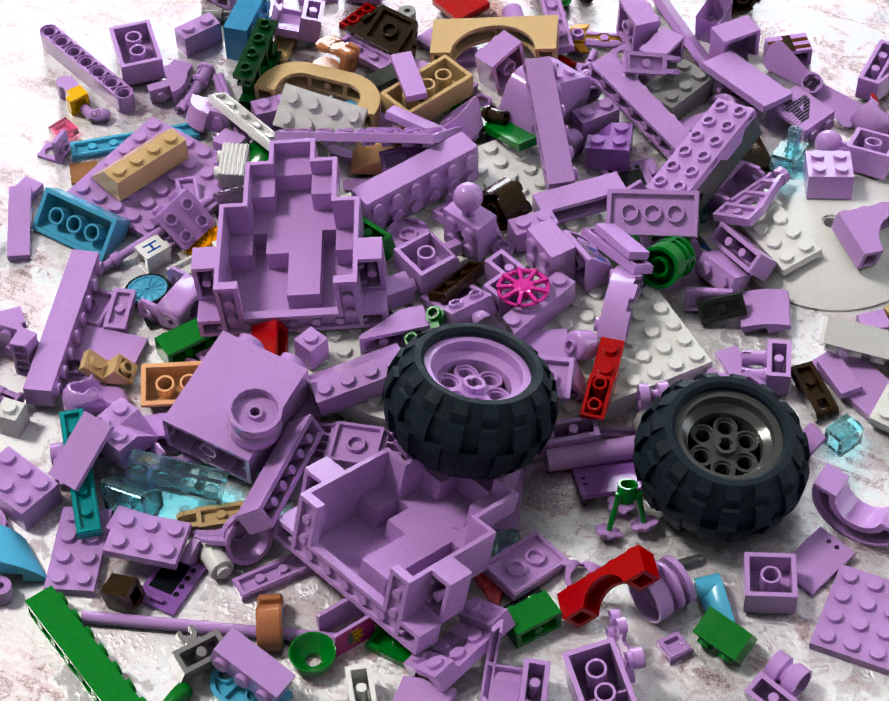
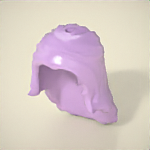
[62,374,130,416]

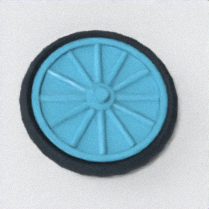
[124,273,172,307]

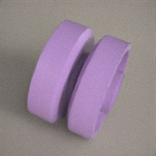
[227,385,283,450]

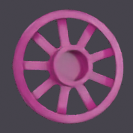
[496,267,550,308]

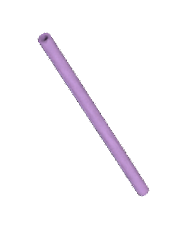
[81,610,336,642]

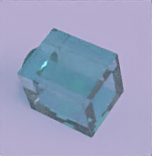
[824,413,864,457]

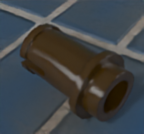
[481,105,510,125]

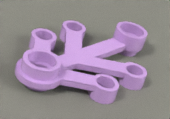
[606,609,646,683]

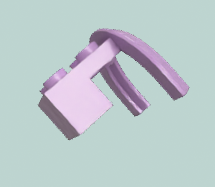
[271,0,326,43]
[480,619,551,701]

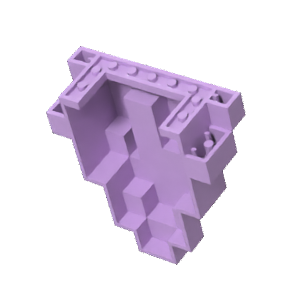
[191,138,389,337]
[273,447,521,656]

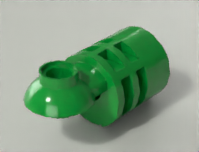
[643,235,696,289]

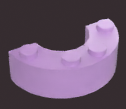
[812,463,889,547]

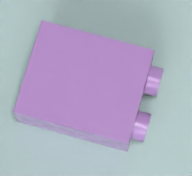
[162,331,310,484]

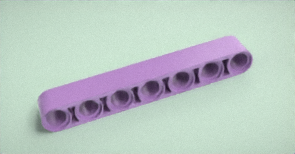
[40,24,136,114]

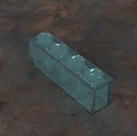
[124,449,229,505]

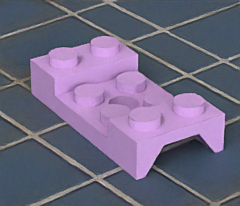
[403,596,515,693]

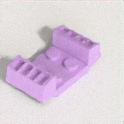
[0,317,39,376]
[307,421,402,468]

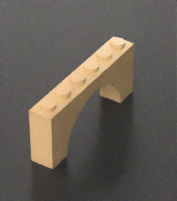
[430,15,560,62]

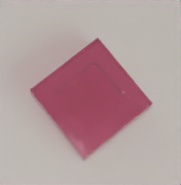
[48,117,79,139]

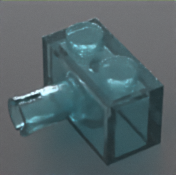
[769,126,809,180]

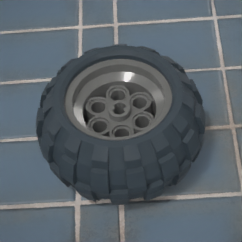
[633,372,810,543]

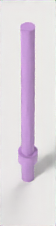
[103,195,213,272]

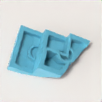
[0,524,46,582]

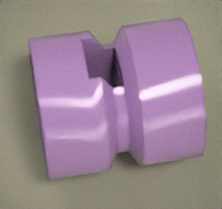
[763,650,813,698]

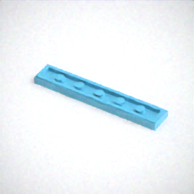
[70,123,201,161]

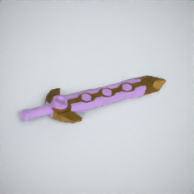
[570,24,685,54]

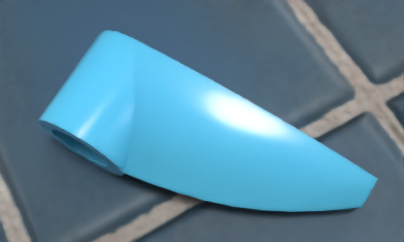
[693,573,735,622]

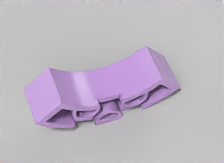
[594,265,644,342]

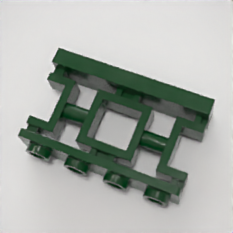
[232,18,283,112]

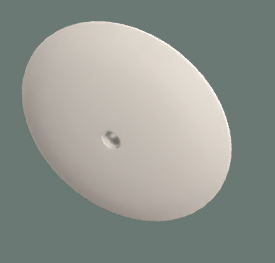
[728,165,889,312]

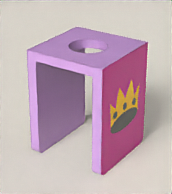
[316,598,375,657]

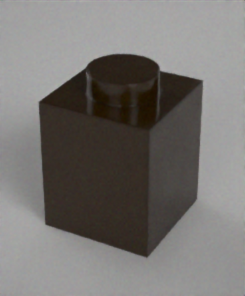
[100,573,146,614]

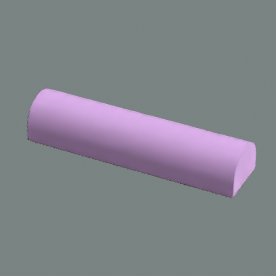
[544,435,635,472]

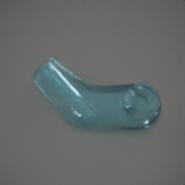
[490,528,521,558]

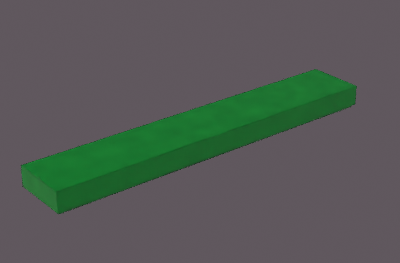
[451,101,537,152]

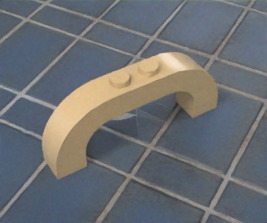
[254,62,381,129]

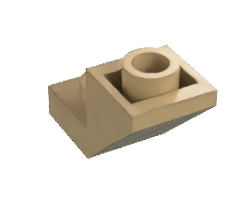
[78,349,138,386]

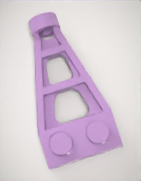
[713,166,790,227]

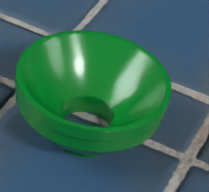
[288,632,336,676]

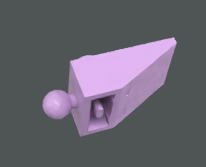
[419,284,499,326]

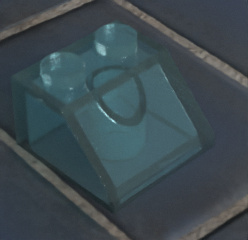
[100,475,164,516]

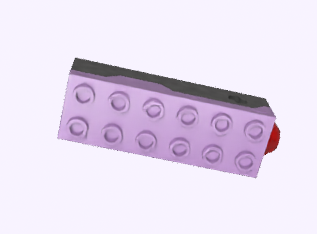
[645,98,761,213]

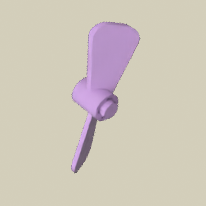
[763,41,863,128]

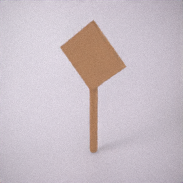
[69,160,97,185]

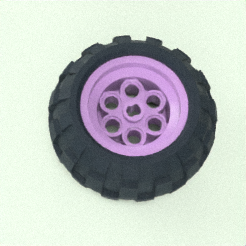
[382,323,559,479]

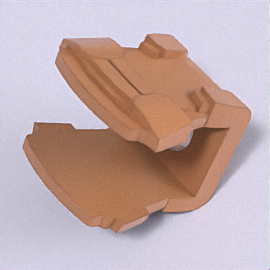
[312,35,360,73]

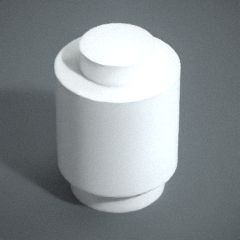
[200,544,234,579]

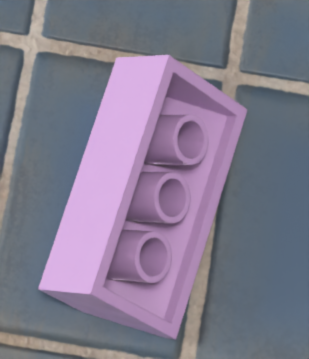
[308,343,400,417]

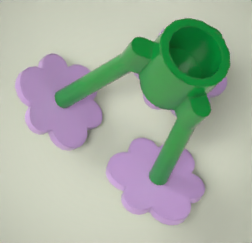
[595,478,659,540]

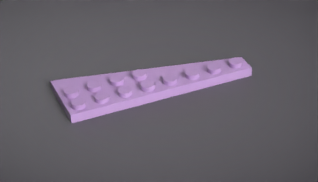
[275,126,462,147]

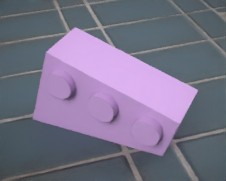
[855,39,889,101]

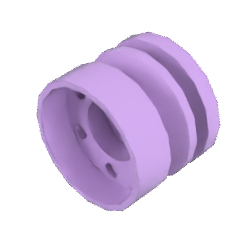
[628,555,696,624]

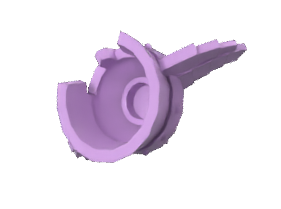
[191,512,275,566]

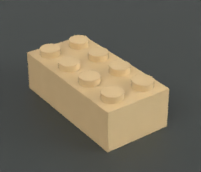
[380,54,474,127]

